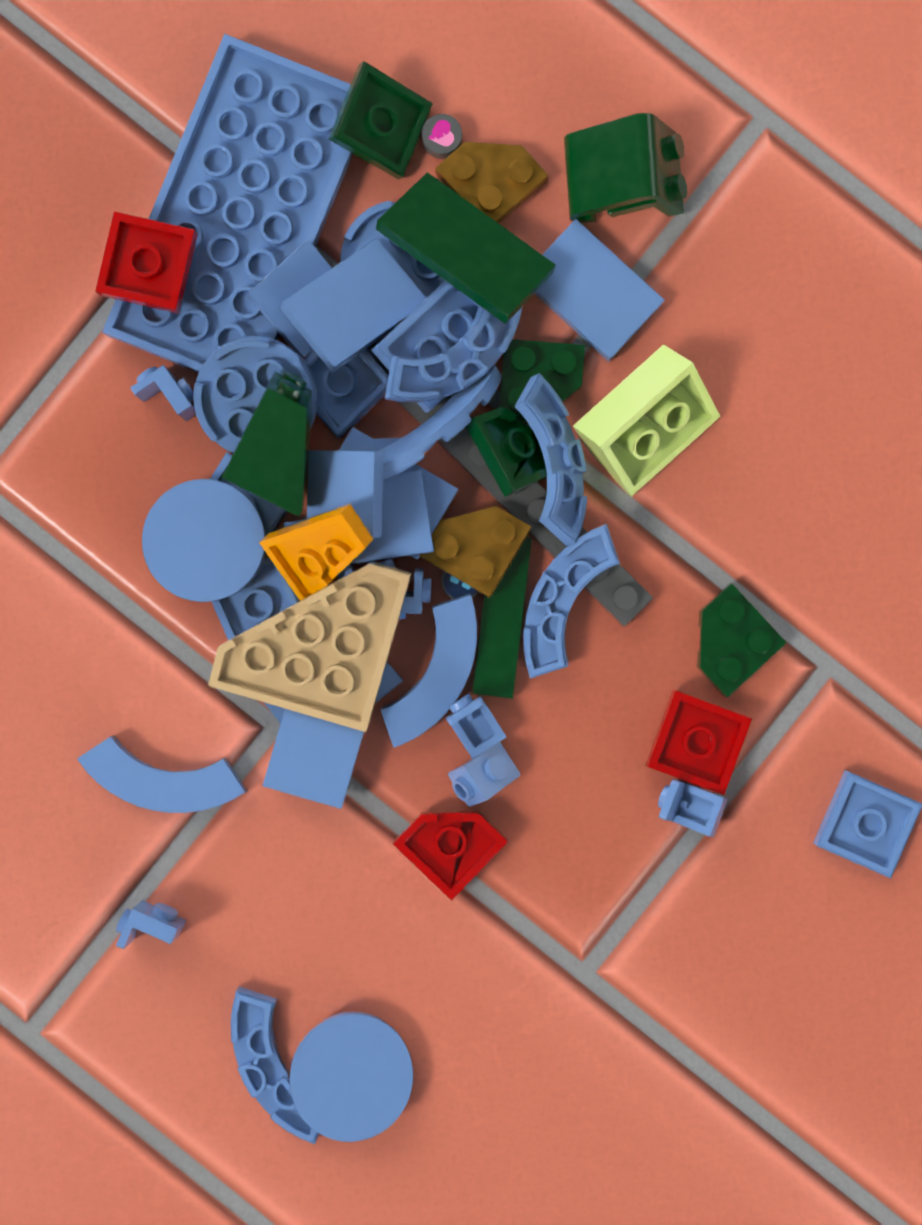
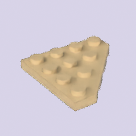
[208,562,412,732]

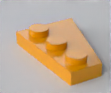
[259,504,373,601]

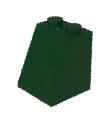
[222,371,312,517]

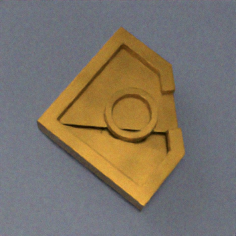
[435,142,549,223]
[419,506,532,598]

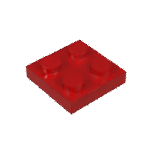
[95,211,198,314]
[645,690,752,795]

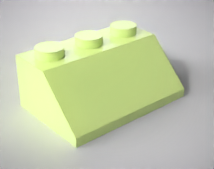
[573,344,721,497]

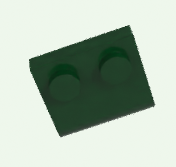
[564,113,687,223]

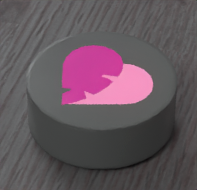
[422,114,462,159]

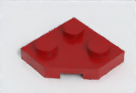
[393,811,508,901]

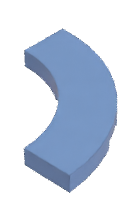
[385,305,523,402]
[378,365,502,481]
[515,373,587,546]
[523,524,620,679]
[380,593,477,748]
[77,735,248,813]
[231,987,319,1144]

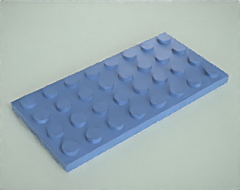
[102,34,353,373]

